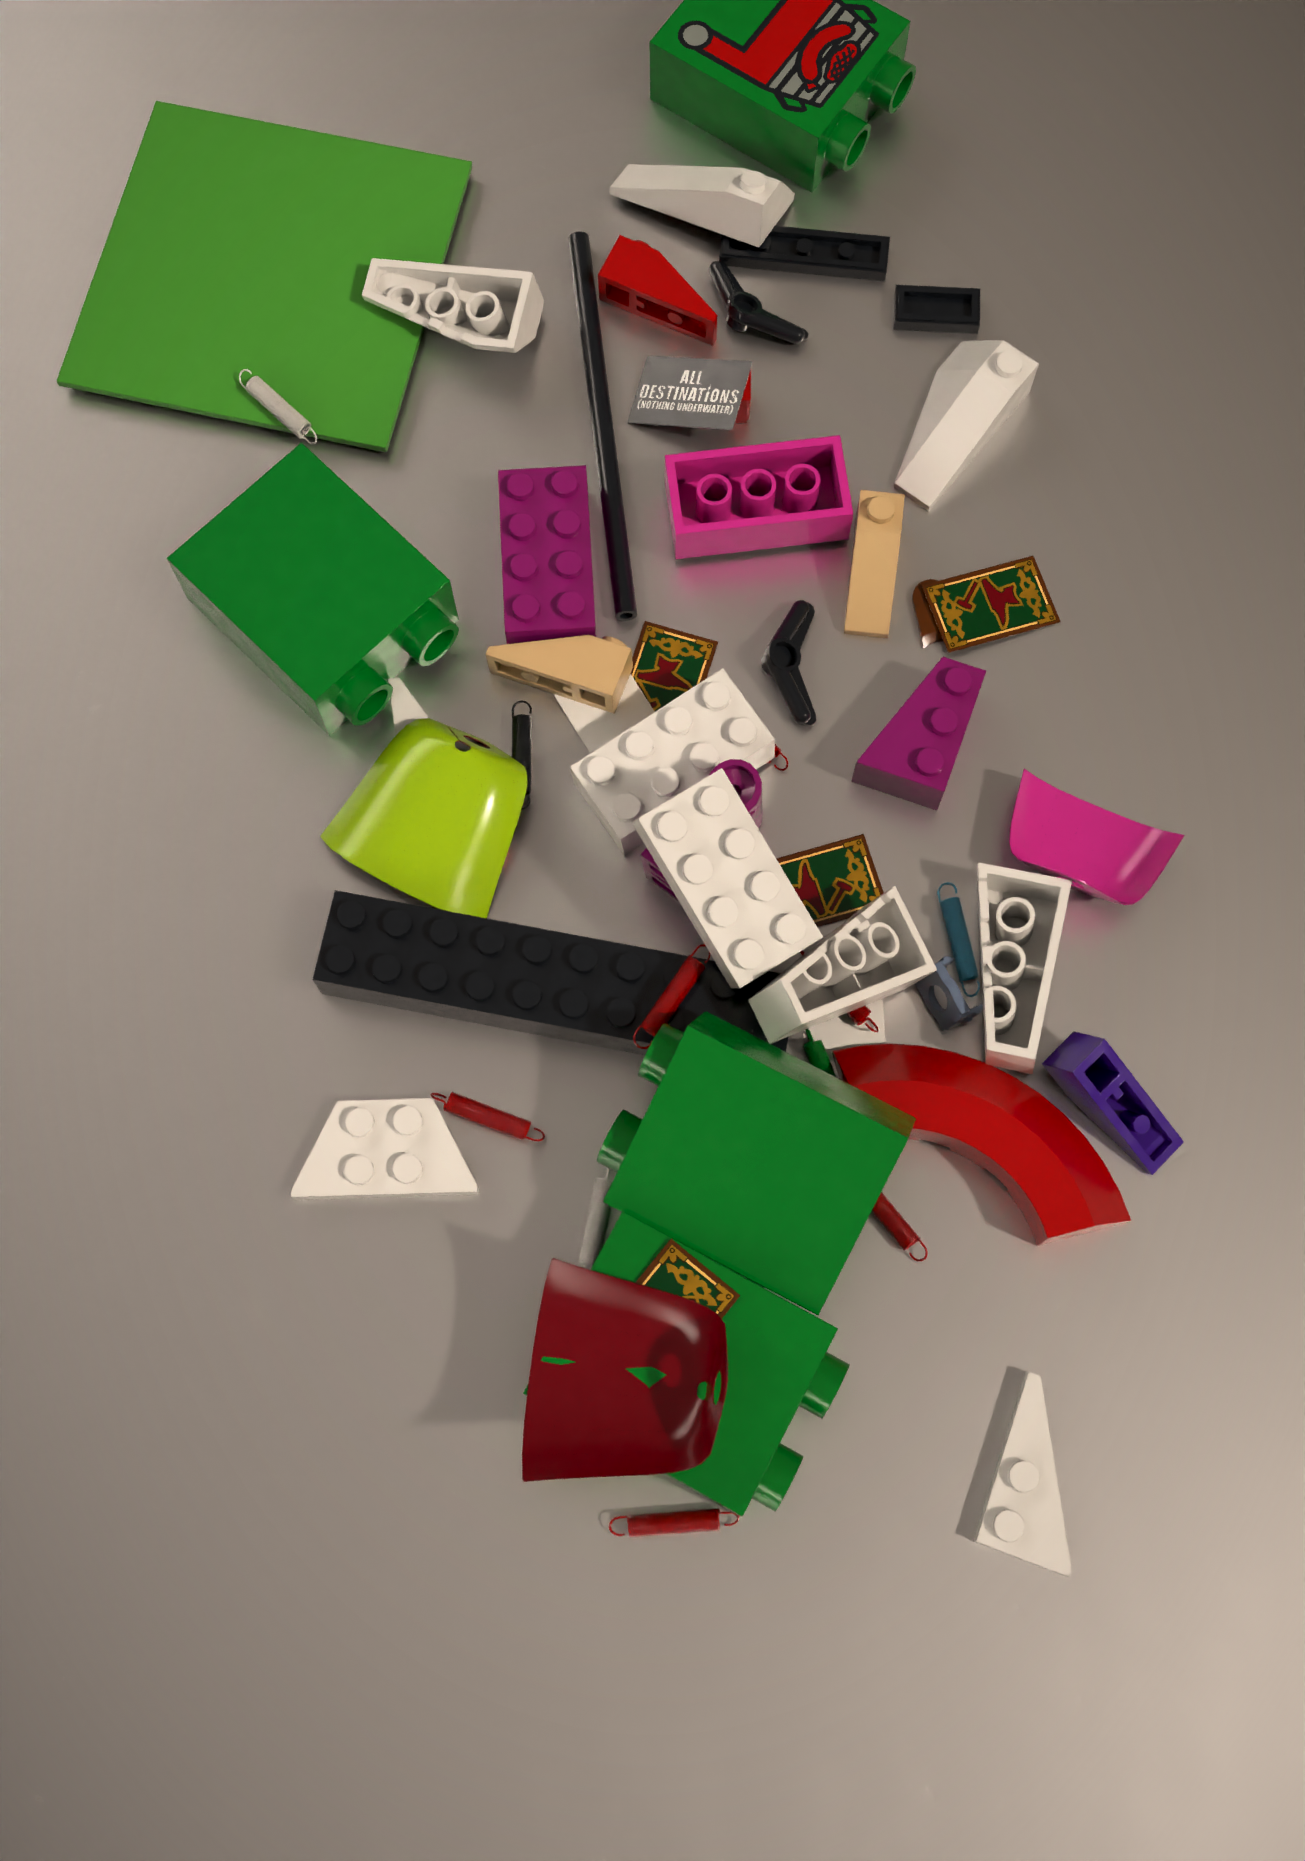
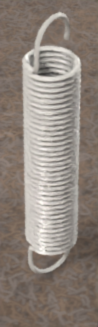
[239,369,317,445]
[578,1168,612,1268]

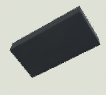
[893,285,980,334]

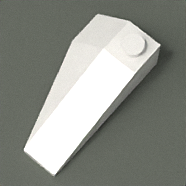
[610,164,795,247]
[362,258,544,353]
[894,340,1039,512]

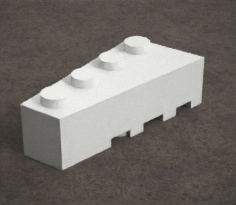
[977,862,1072,1074]
[748,886,937,1044]

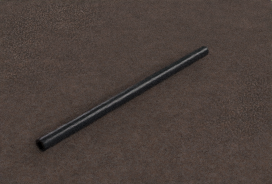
[568,231,637,621]

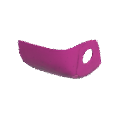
[1009,768,1185,905]

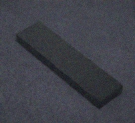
[719,226,890,281]

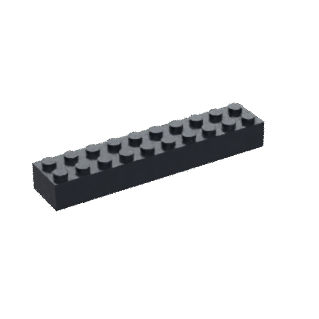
[312,890,789,1055]

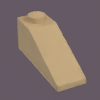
[844,490,905,638]
[485,635,633,714]

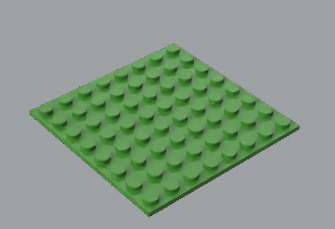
[57,101,473,452]

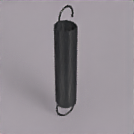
[512,700,532,810]

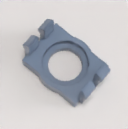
[915,956,983,1031]

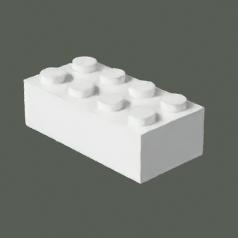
[570,668,775,856]
[632,768,823,988]

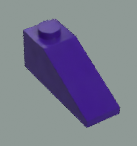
[1042,1031,1184,1175]

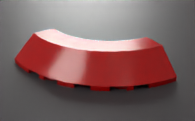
[832,1044,1131,1246]

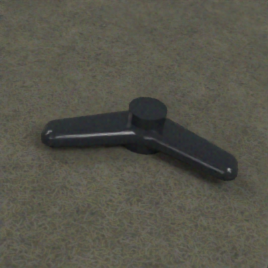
[709,261,809,344]
[761,600,816,725]

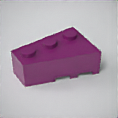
[851,657,986,811]

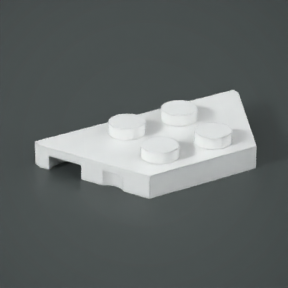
[291,1098,479,1200]

